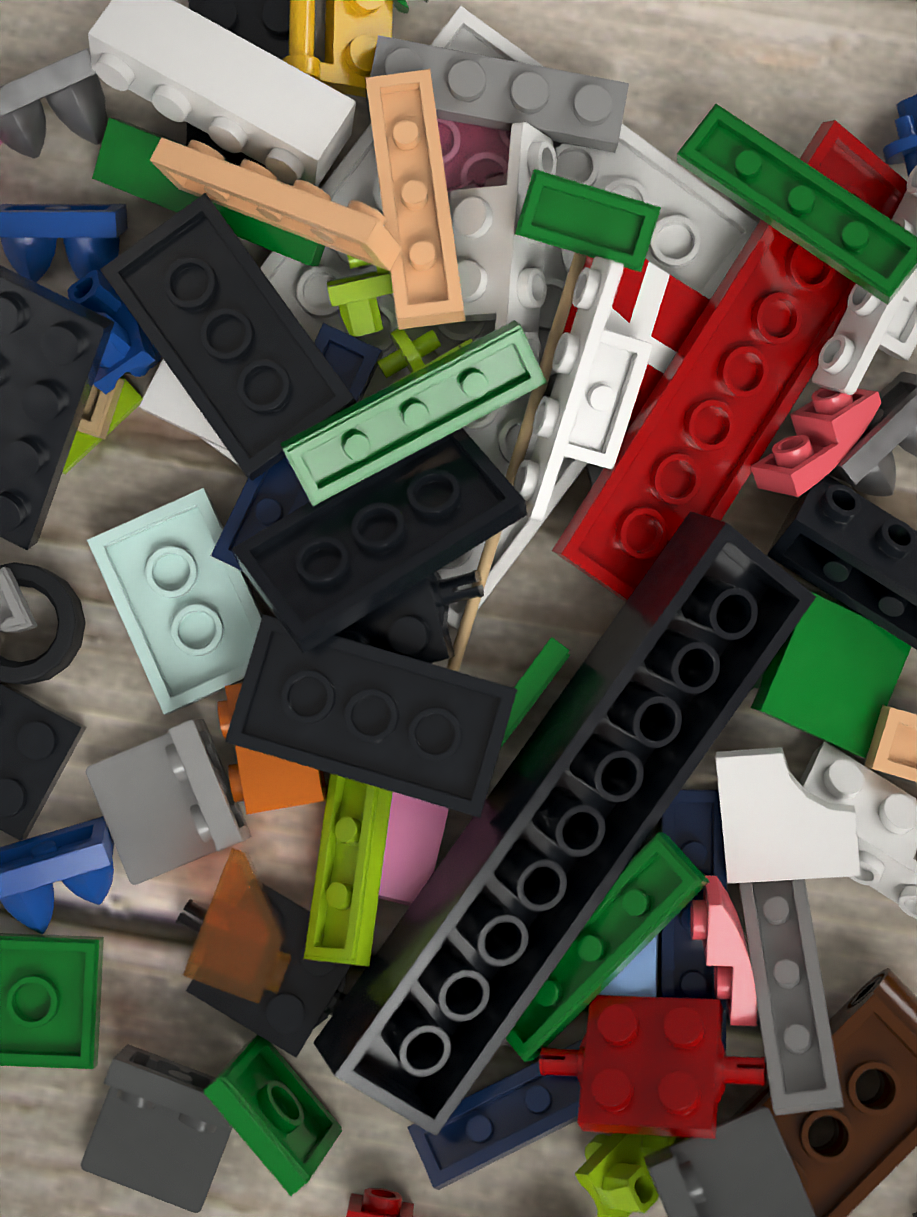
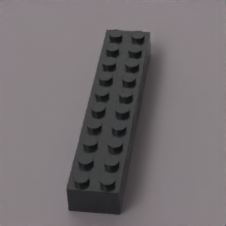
[313,511,816,1136]

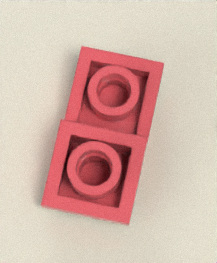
[750,388,882,497]
[690,875,757,1026]

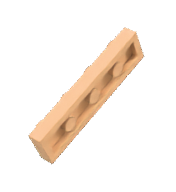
[366,69,465,330]
[150,137,402,271]

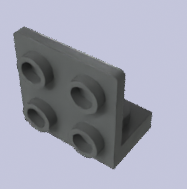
[81,1044,233,1213]
[643,1106,816,1217]

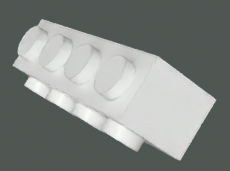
[88,0,356,187]

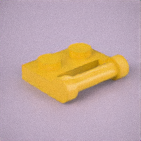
[283,0,393,97]

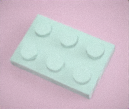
[87,488,263,715]

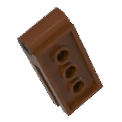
[730,968,917,1217]

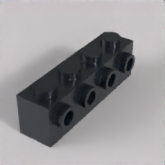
[767,475,917,650]

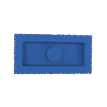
[0,204,128,282]
[0,816,114,934]

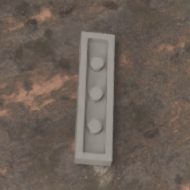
[366,35,629,153]
[739,879,844,1115]

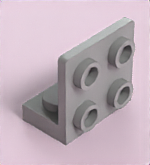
[86,719,252,885]

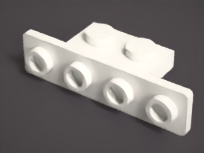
[450,122,557,365]
[812,165,917,395]
[513,256,653,522]
[799,741,917,919]

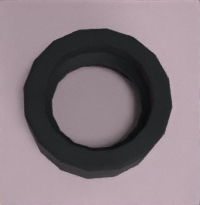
[0,562,86,685]

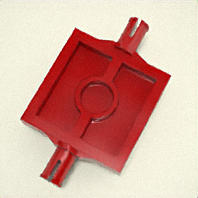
[539,995,767,1139]

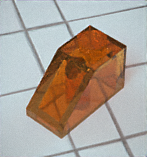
[183,848,292,1004]

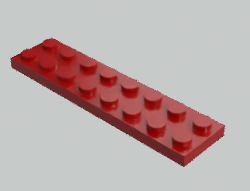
[552,120,907,602]

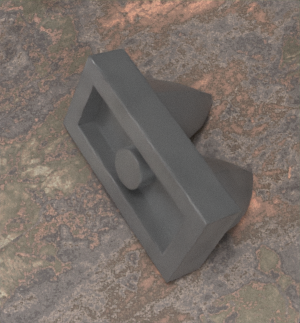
[0,48,106,158]
[828,371,917,496]

